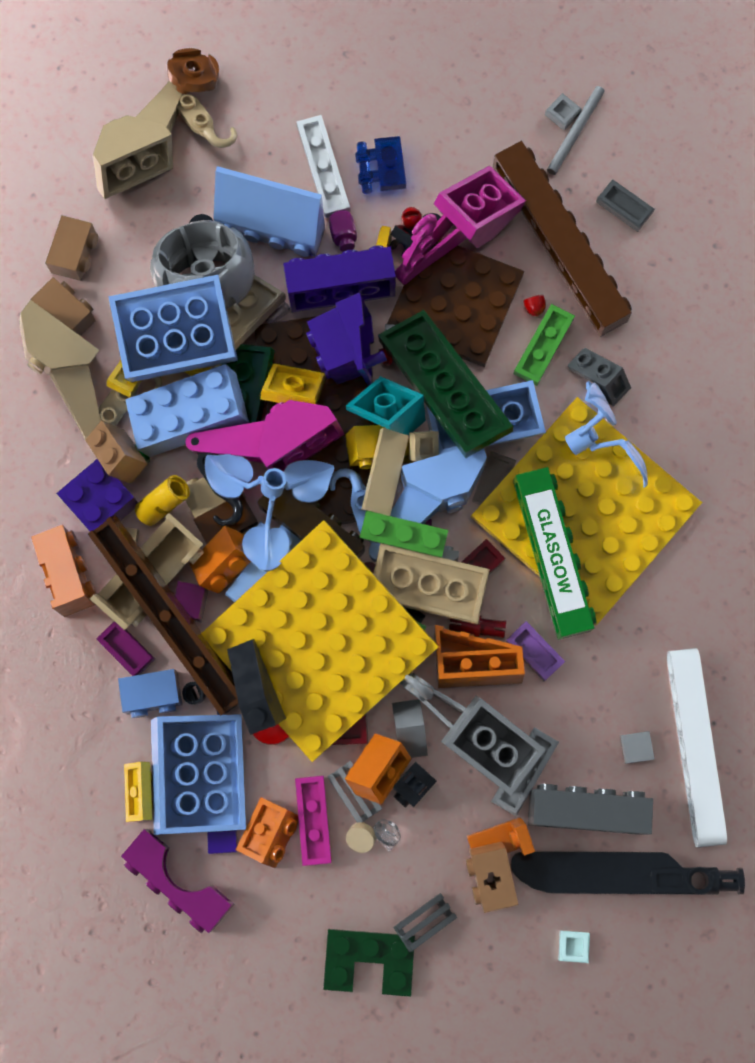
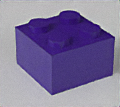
[56,459,138,531]

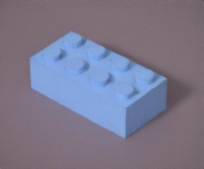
[125,364,249,457]

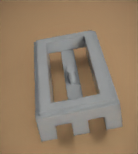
[327,761,382,823]

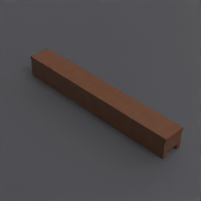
[88,516,239,716]

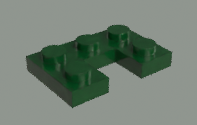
[323,929,415,997]

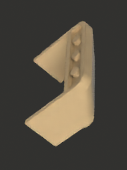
[90,513,204,630]

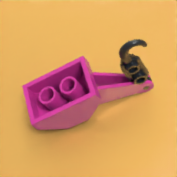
[186,400,344,527]

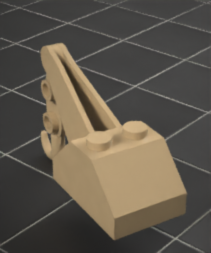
[93,80,237,199]
[19,300,162,440]

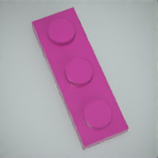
[295,776,332,866]

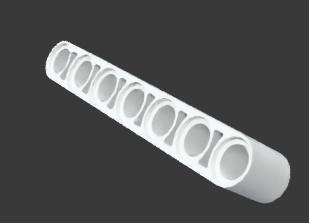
[667,648,727,848]

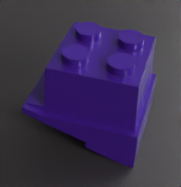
[306,293,387,386]

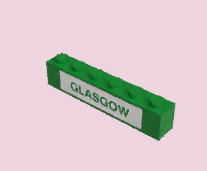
[513,467,597,640]

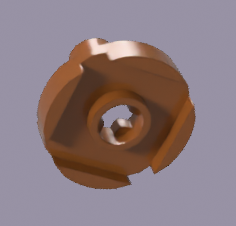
[167,48,219,94]

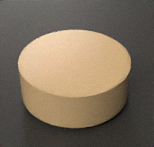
[346,822,376,853]

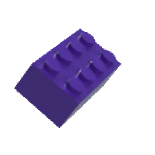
[283,245,396,313]

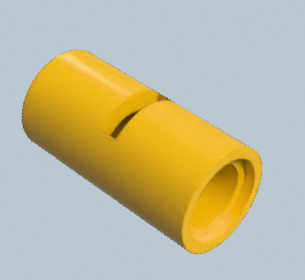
[135,475,190,526]

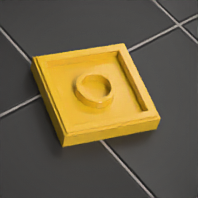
[260,363,326,404]

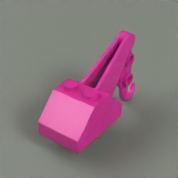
[395,165,526,285]

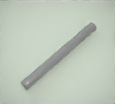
[547,86,605,175]

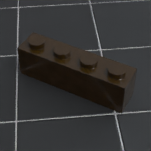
[257,488,365,558]

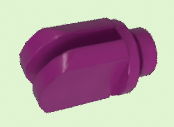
[329,210,357,252]

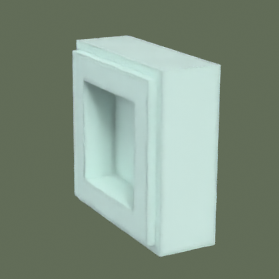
[558,930,590,963]

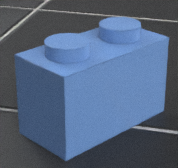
[118,669,183,718]

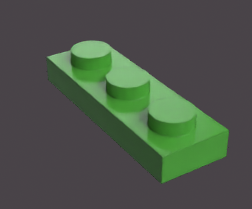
[513,304,575,386]
[360,511,448,558]

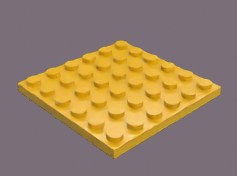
[470,397,703,626]
[201,520,439,762]

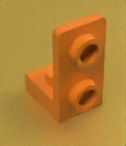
[467,817,535,856]

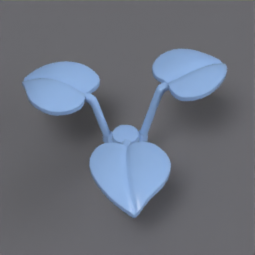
[565,381,648,488]
[205,454,334,572]

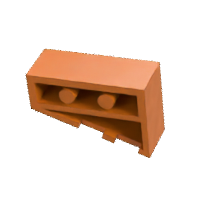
[434,625,525,688]

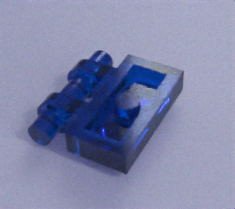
[355,136,406,194]

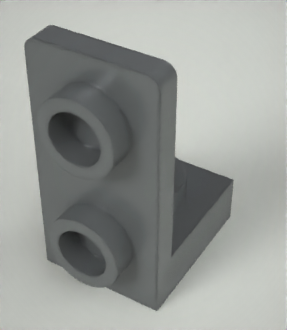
[568,348,631,406]

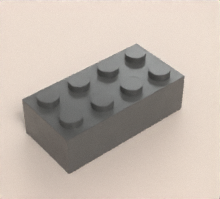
[528,784,653,835]

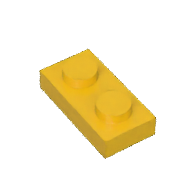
[124,762,153,822]

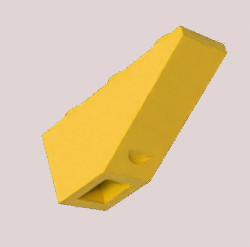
[345,425,416,469]

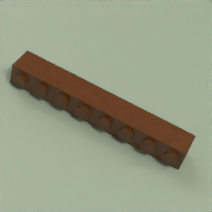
[493,140,632,337]

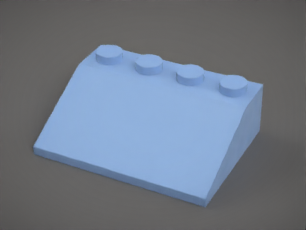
[213,166,325,257]
[108,275,238,382]
[151,714,246,835]

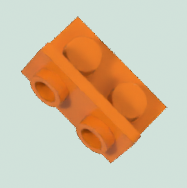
[236,797,299,868]

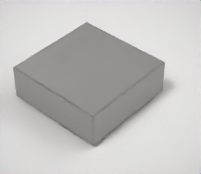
[545,93,582,130]
[620,731,654,764]

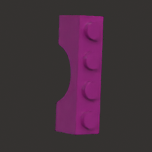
[121,829,234,933]

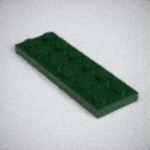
[378,310,513,458]

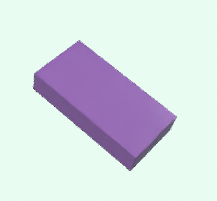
[506,621,565,681]

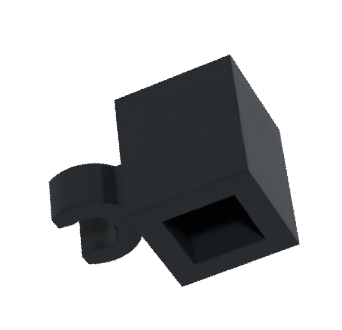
[392,762,437,808]

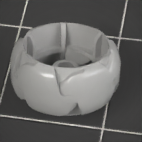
[150,220,255,309]

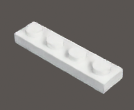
[297,115,350,218]

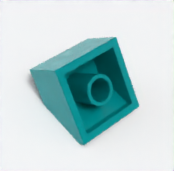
[346,376,426,435]

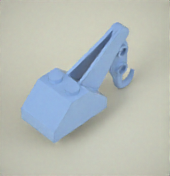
[329,448,487,562]

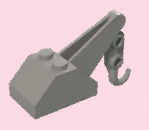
[400,673,546,796]

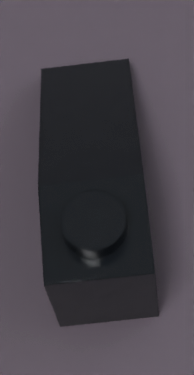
[227,639,286,735]

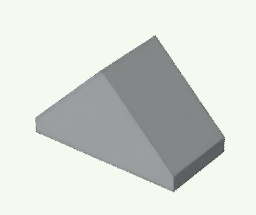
[392,699,428,758]

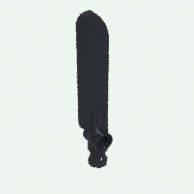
[511,852,745,895]

